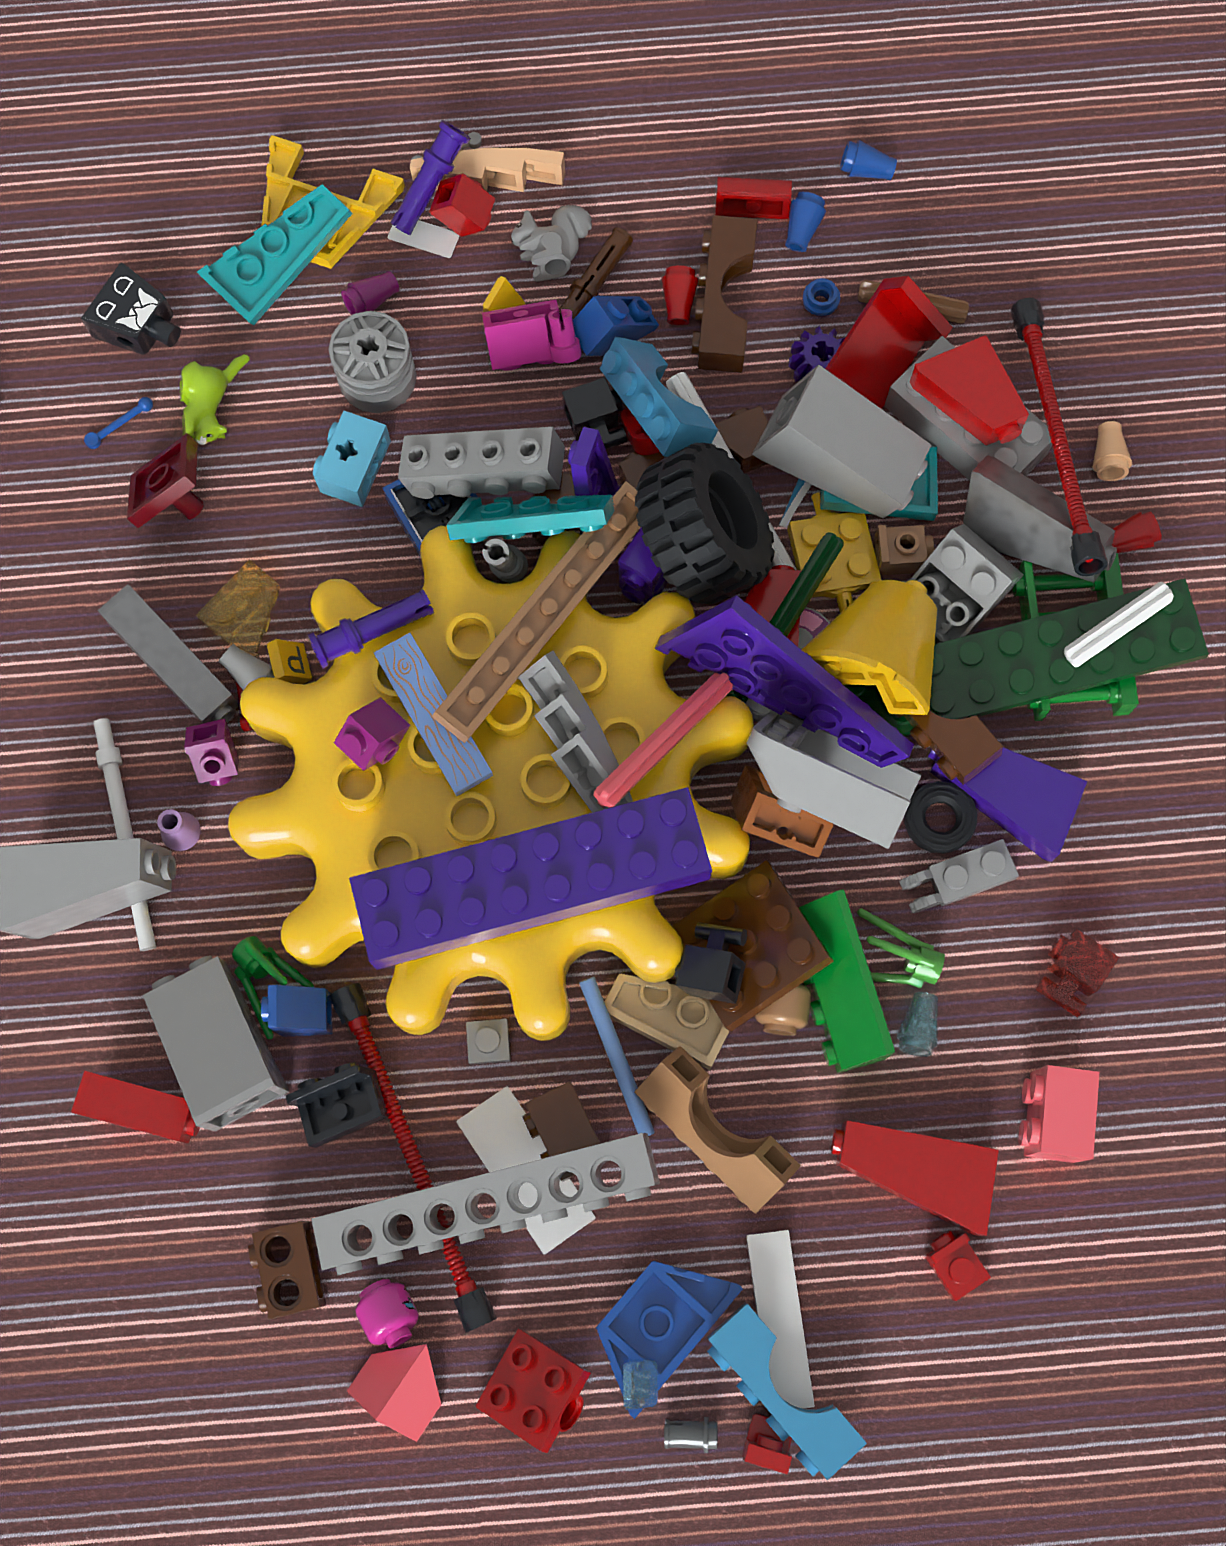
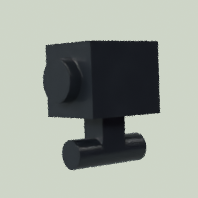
[562,377,628,449]
[675,922,747,1004]

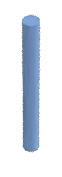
[579,976,655,1136]

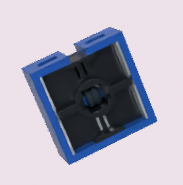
[383,479,478,558]

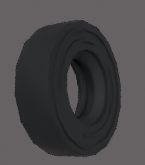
[904,781,977,854]

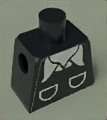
[81,262,181,355]

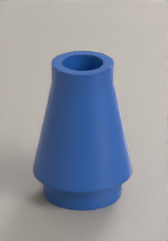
[840,139,897,181]
[785,192,826,252]

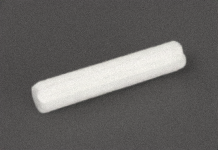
[1064,582,1174,667]

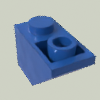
[573,296,659,356]
[261,985,333,1037]

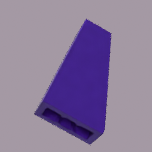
[928,747,1087,862]

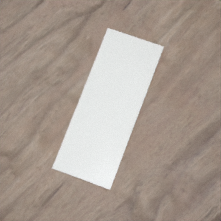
[456,1086,596,1255]

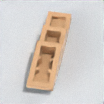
[410,148,565,192]

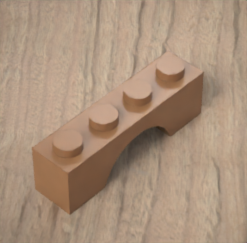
[634,1046,801,1214]

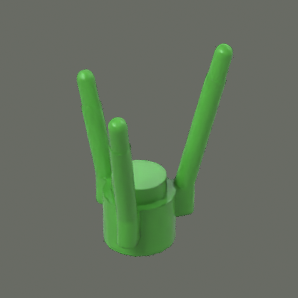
[857,908,945,989]

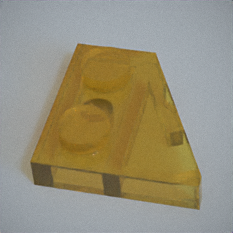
[196,559,280,659]

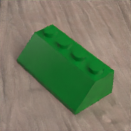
[799,889,895,1074]

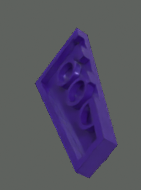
[568,427,619,535]

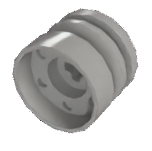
[328,311,417,413]

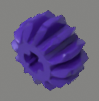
[788,326,845,382]

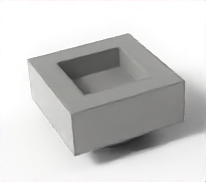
[466,1019,511,1065]

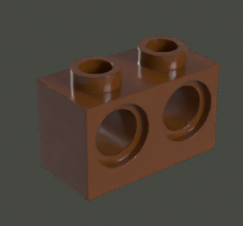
[248,1221,326,1320]

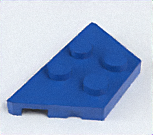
[596,1261,743,1419]

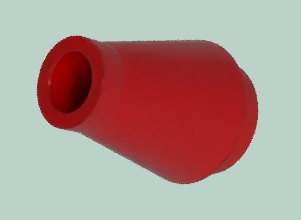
[661,266,699,325]
[1112,511,1162,553]

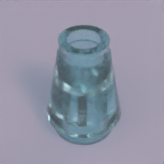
[896,992,938,1057]

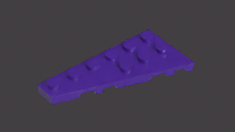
[655,595,914,768]

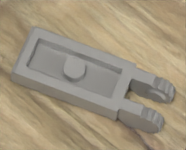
[899,839,1019,914]

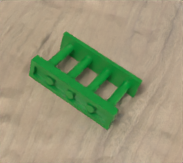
[1012,553,1139,721]

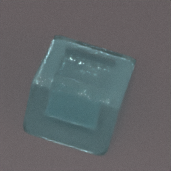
[623,1360,658,1409]

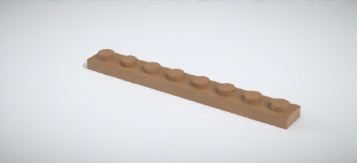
[431,481,641,744]

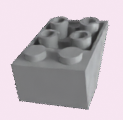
[910,524,1024,644]

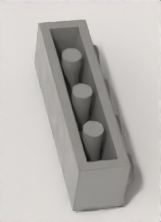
[398,427,565,499]

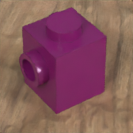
[334,697,410,771]

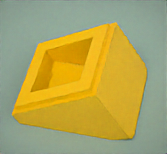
[482,276,526,312]

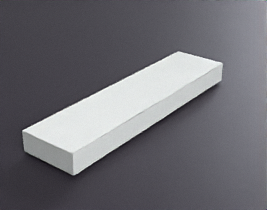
[746,1230,815,1408]

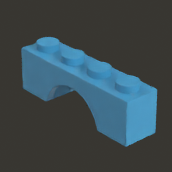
[600,336,719,457]
[707,1302,867,1480]

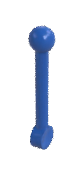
[84,397,153,449]

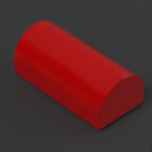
[715,177,792,219]

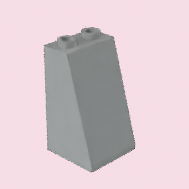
[752,365,931,518]
[0,838,176,939]
[143,955,290,1131]

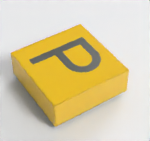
[267,639,312,684]

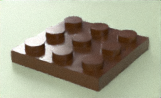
[672,860,834,1032]

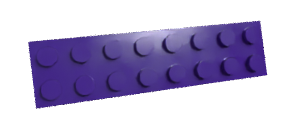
[349,787,712,970]

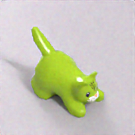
[180,354,250,445]

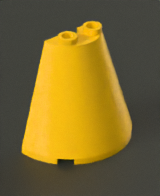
[785,580,937,715]

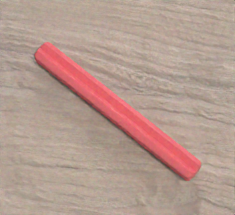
[593,673,733,808]

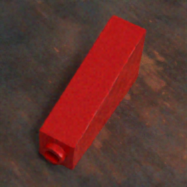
[831,1120,999,1236]

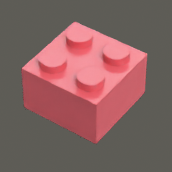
[1018,1065,1100,1163]

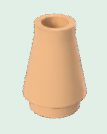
[1092,421,1132,481]

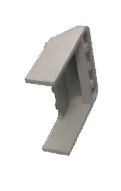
[746,711,922,849]

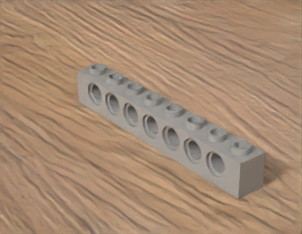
[311,1133,660,1276]

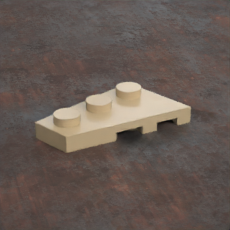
[604,974,729,1070]

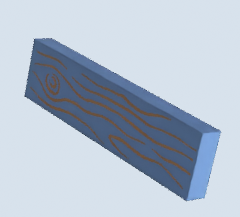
[374,633,493,797]

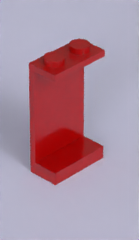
[825,275,953,409]

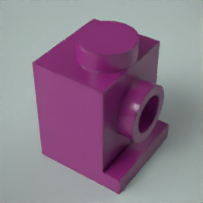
[184,719,239,786]

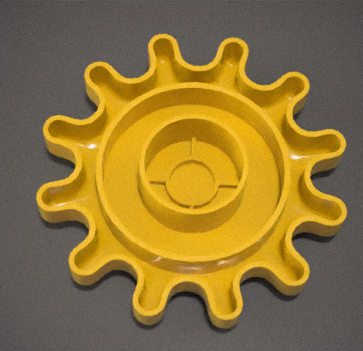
[228,526,754,1041]

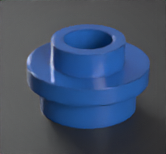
[802,278,840,316]

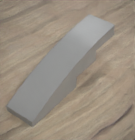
[518,651,633,813]

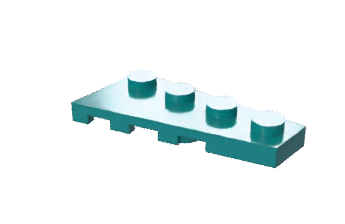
[197,184,353,325]
[446,495,615,543]

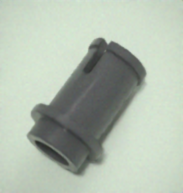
[664,1417,718,1453]

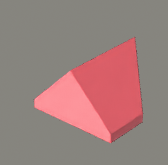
[347,1344,442,1442]

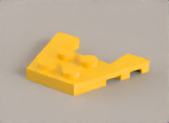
[261,135,405,269]

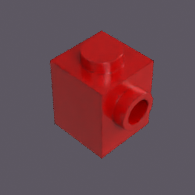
[429,173,496,237]

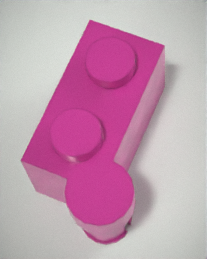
[482,299,582,371]

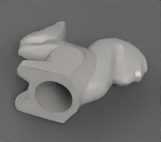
[511,205,592,282]

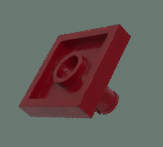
[127,433,204,528]

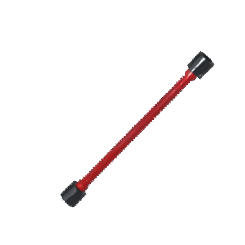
[1011,298,1108,576]
[329,983,497,1333]

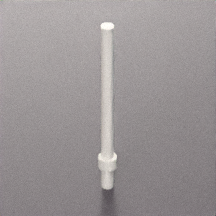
[93,718,156,951]

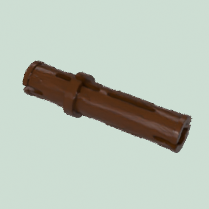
[559,227,633,322]

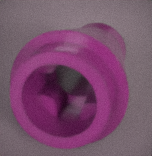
[341,271,400,315]

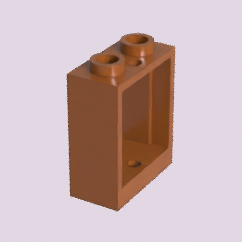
[730,764,834,858]

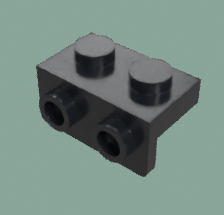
[285,1062,389,1148]

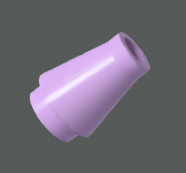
[157,809,201,851]

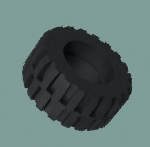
[635,442,775,605]

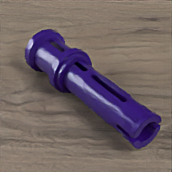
[390,120,471,235]
[307,589,434,669]

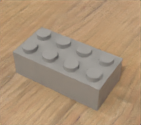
[884,336,1052,481]

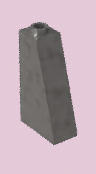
[963,455,1117,583]
[97,584,240,723]

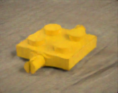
[787,492,882,613]

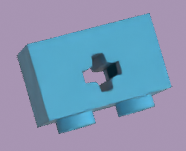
[313,410,391,507]

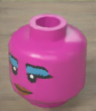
[355,1279,419,1348]

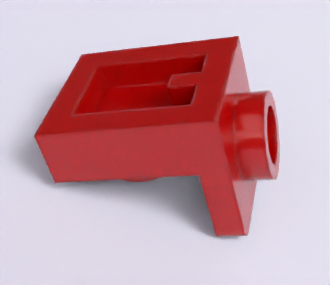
[924,1230,991,1301]
[742,1413,792,1475]

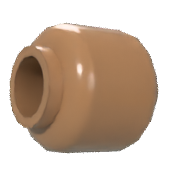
[755,984,811,1036]

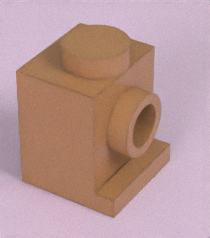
[873,525,934,575]

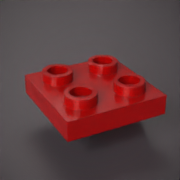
[475,1328,591,1454]

